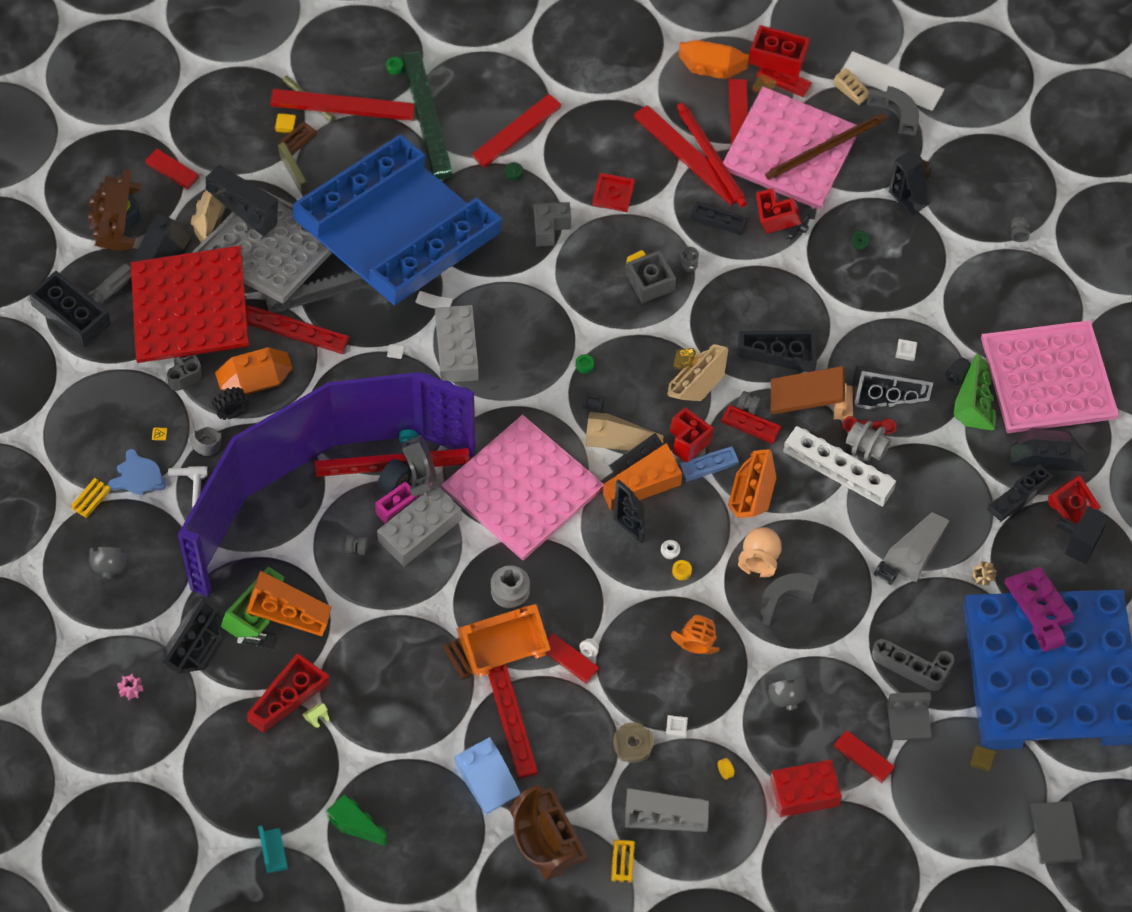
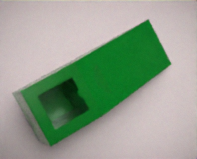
[326,794,387,846]

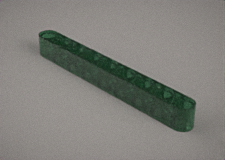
[402,50,453,180]

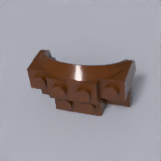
[87,169,141,251]
[509,784,588,881]

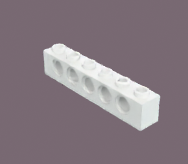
[783,426,896,507]

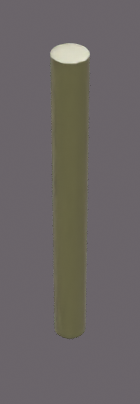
[283,76,335,122]

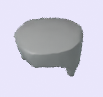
[191,427,222,456]

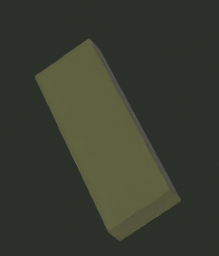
[278,142,308,195]

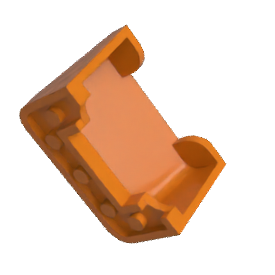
[456,604,550,677]

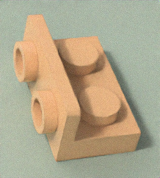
[834,383,853,420]

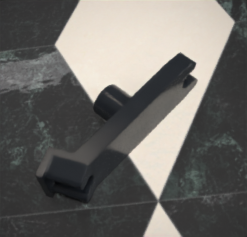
[786,207,817,242]

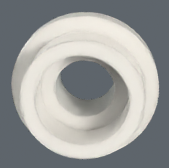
[661,540,680,559]
[579,639,599,657]

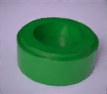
[386,57,404,75]
[575,354,594,374]

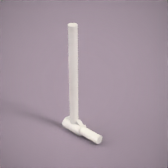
[168,466,208,508]

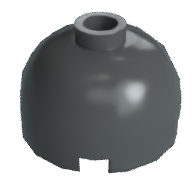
[89,547,129,579]
[766,677,808,711]

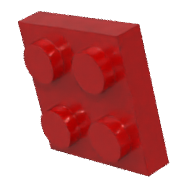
[592,173,635,212]

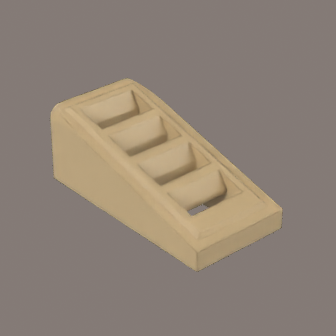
[833,68,869,105]

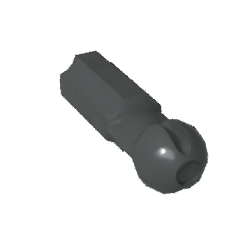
[87,264,132,306]

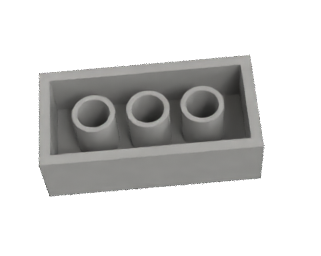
[435,305,479,382]
[377,486,462,567]

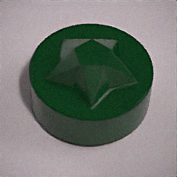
[505,162,523,180]
[851,231,870,250]

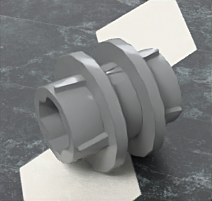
[846,420,891,462]
[491,565,530,608]

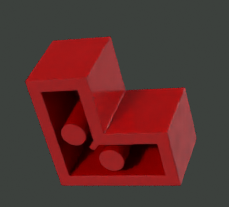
[756,188,802,234]
[670,407,714,463]

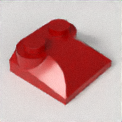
[1048,475,1101,524]

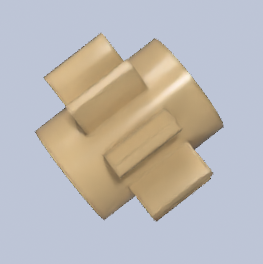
[972,561,997,586]

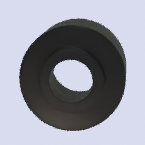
[945,357,971,385]

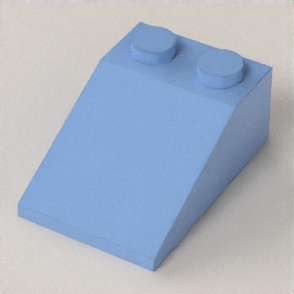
[454,737,521,815]

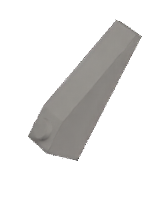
[883,512,949,582]

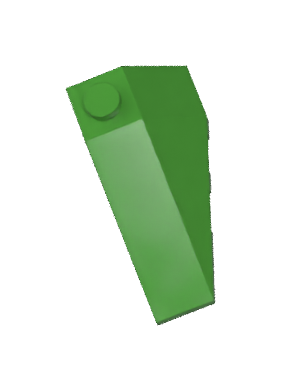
[954,354,996,431]
[221,566,284,638]

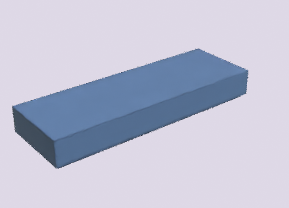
[679,446,739,482]

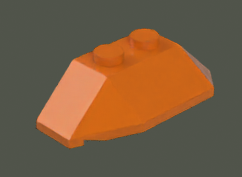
[678,40,749,79]
[215,347,293,395]
[728,449,777,518]

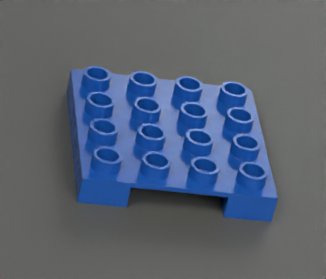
[293,134,502,306]
[963,590,1132,750]

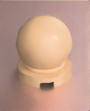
[738,527,781,577]

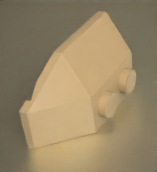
[191,190,226,243]
[667,344,728,401]

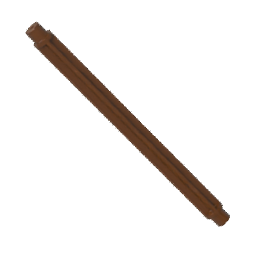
[765,113,886,180]

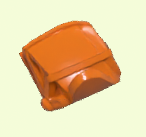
[671,615,720,654]

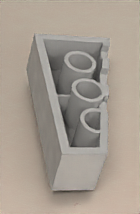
[625,788,709,832]

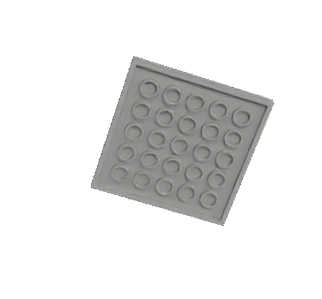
[192,187,332,304]

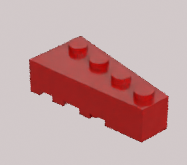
[247,653,330,733]

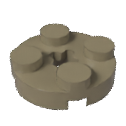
[613,722,654,763]

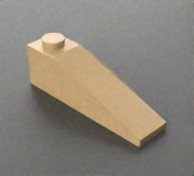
[586,412,664,451]

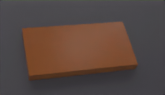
[770,366,845,414]

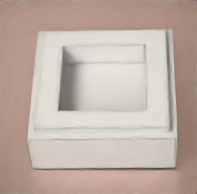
[895,339,917,361]
[666,715,688,739]

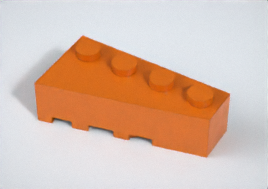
[603,443,682,511]
[246,571,331,636]

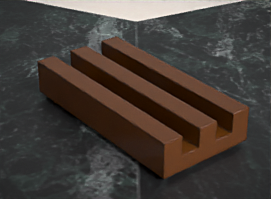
[279,122,317,155]
[443,638,473,680]

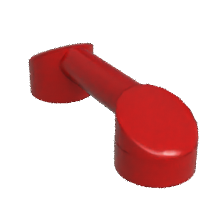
[843,416,896,434]

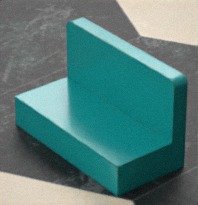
[258,826,288,873]

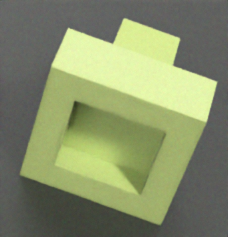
[303,703,329,728]

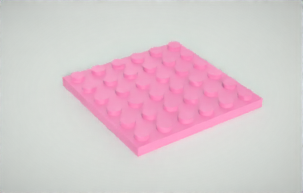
[723,87,857,210]
[981,320,1119,434]
[441,414,604,561]

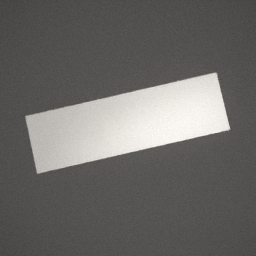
[841,51,944,111]

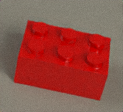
[748,25,810,77]
[770,760,842,818]

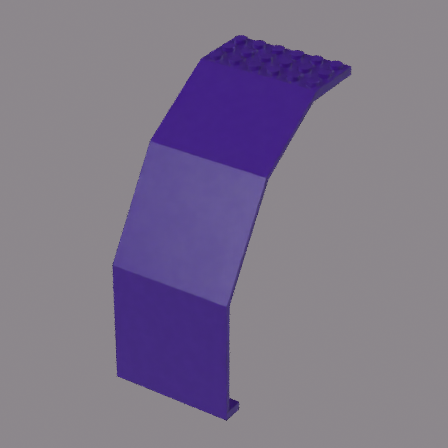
[178,372,476,597]

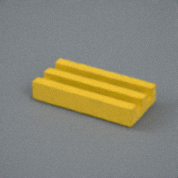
[71,478,111,518]
[611,840,635,883]

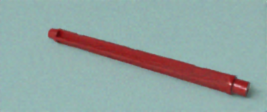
[677,103,747,208]

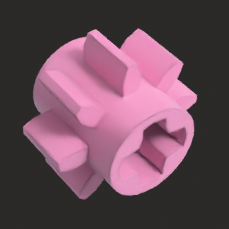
[117,674,143,701]

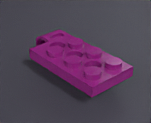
[1005,567,1074,652]

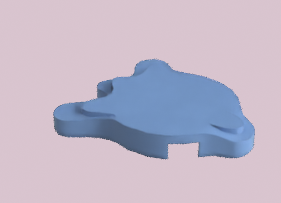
[108,449,166,495]

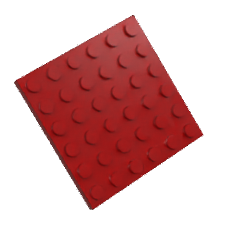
[131,245,249,363]

